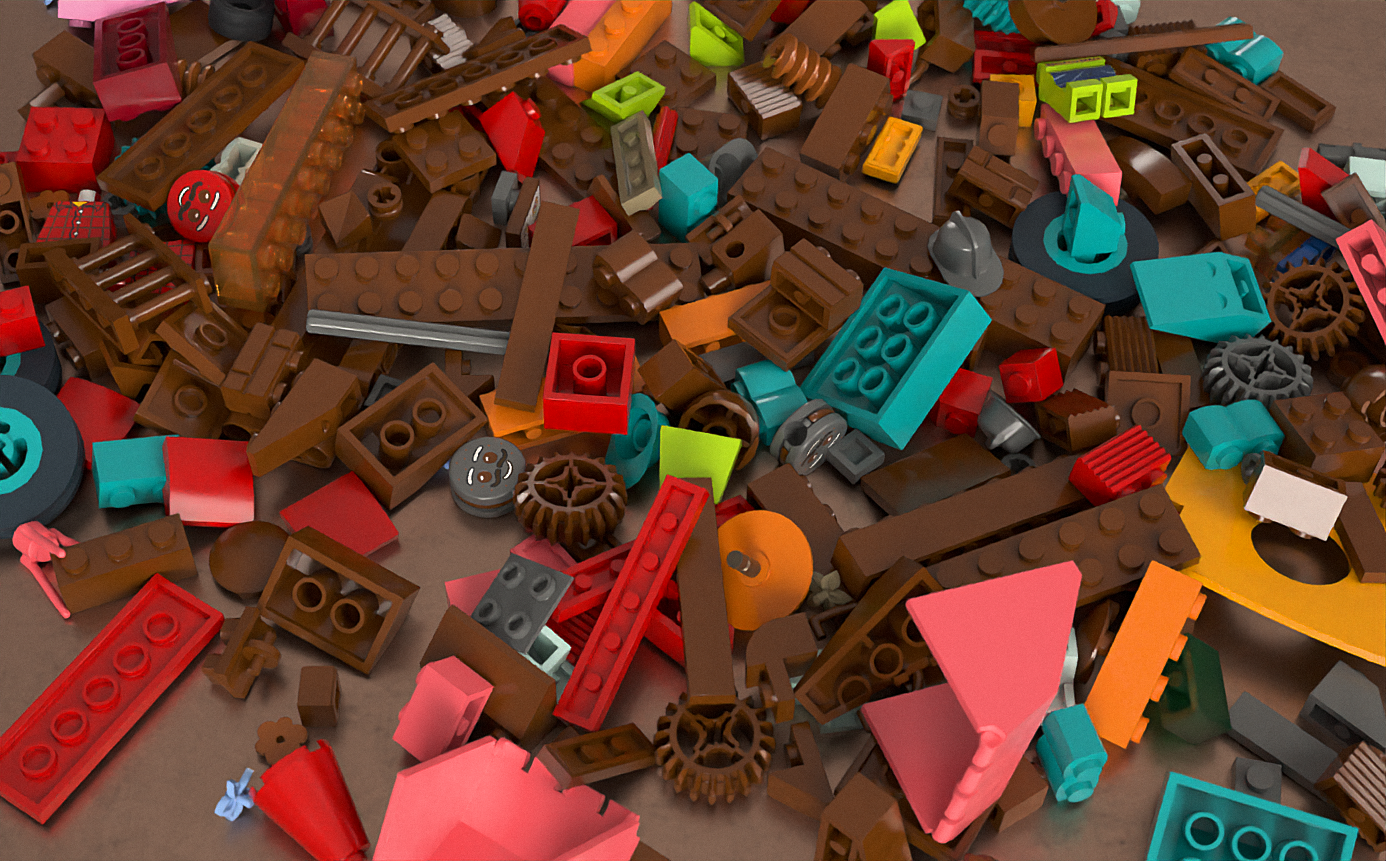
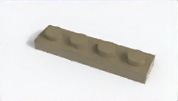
[611,110,662,216]

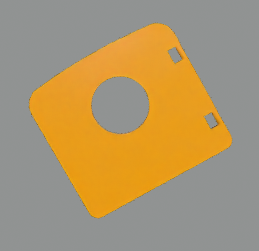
[1165,446,1386,667]

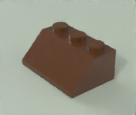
[256,526,421,675]
[419,604,558,753]

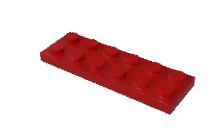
[0,573,225,824]

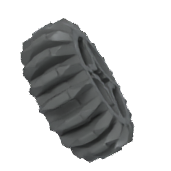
[1201,333,1314,411]

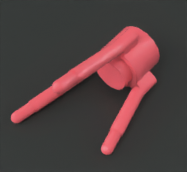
[13,521,81,618]

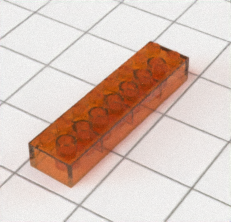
[208,50,365,312]

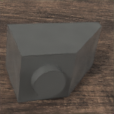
[1299,660,1386,755]

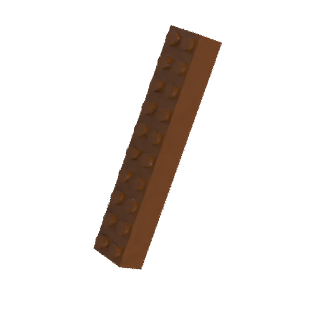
[727,146,1106,387]

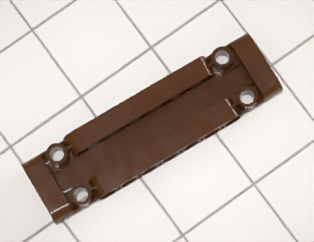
[221,118,497,468]

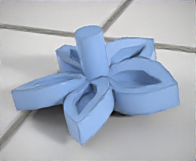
[214,768,254,822]

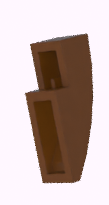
[1105,135,1193,215]

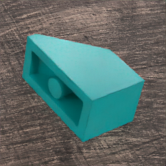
[1062,174,1125,257]

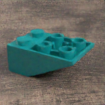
[1129,252,1271,343]

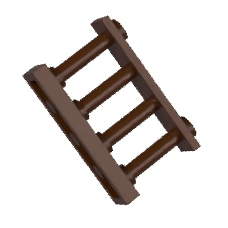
[281,0,451,101]
[43,213,213,355]

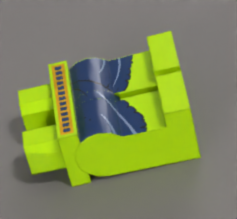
[1036,56,1138,123]

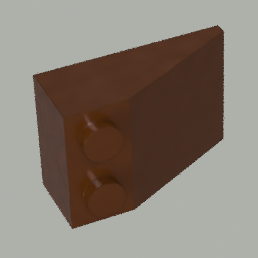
[335,362,488,511]

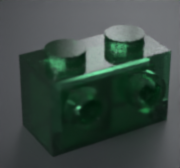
[1159,632,1232,745]

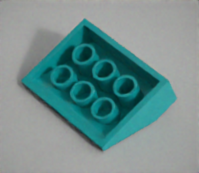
[800,267,992,450]
[1143,771,1359,861]

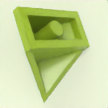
[872,0,926,50]
[687,1,744,66]
[580,71,666,124]

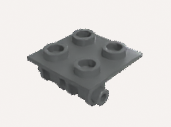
[470,553,574,655]

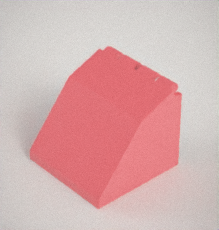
[861,560,1082,843]
[372,735,641,861]

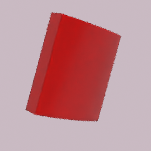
[972,30,1040,87]
[56,376,140,470]
[162,436,254,528]
[279,471,399,557]

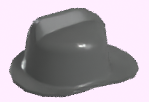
[698,138,758,209]
[927,211,1004,297]
[977,390,1041,454]

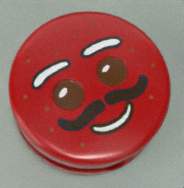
[167,170,246,243]

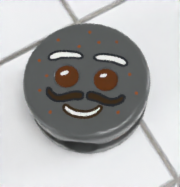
[770,399,847,475]
[449,437,526,518]

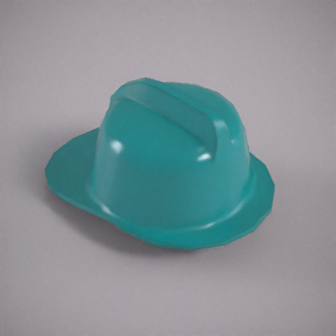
[605,393,671,489]

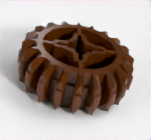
[1260,256,1366,361]
[513,450,627,548]
[653,687,776,806]

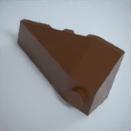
[793,555,945,725]

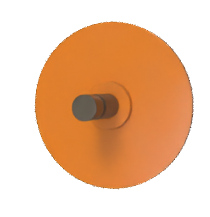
[717,510,813,631]

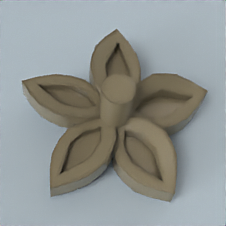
[807,570,852,620]

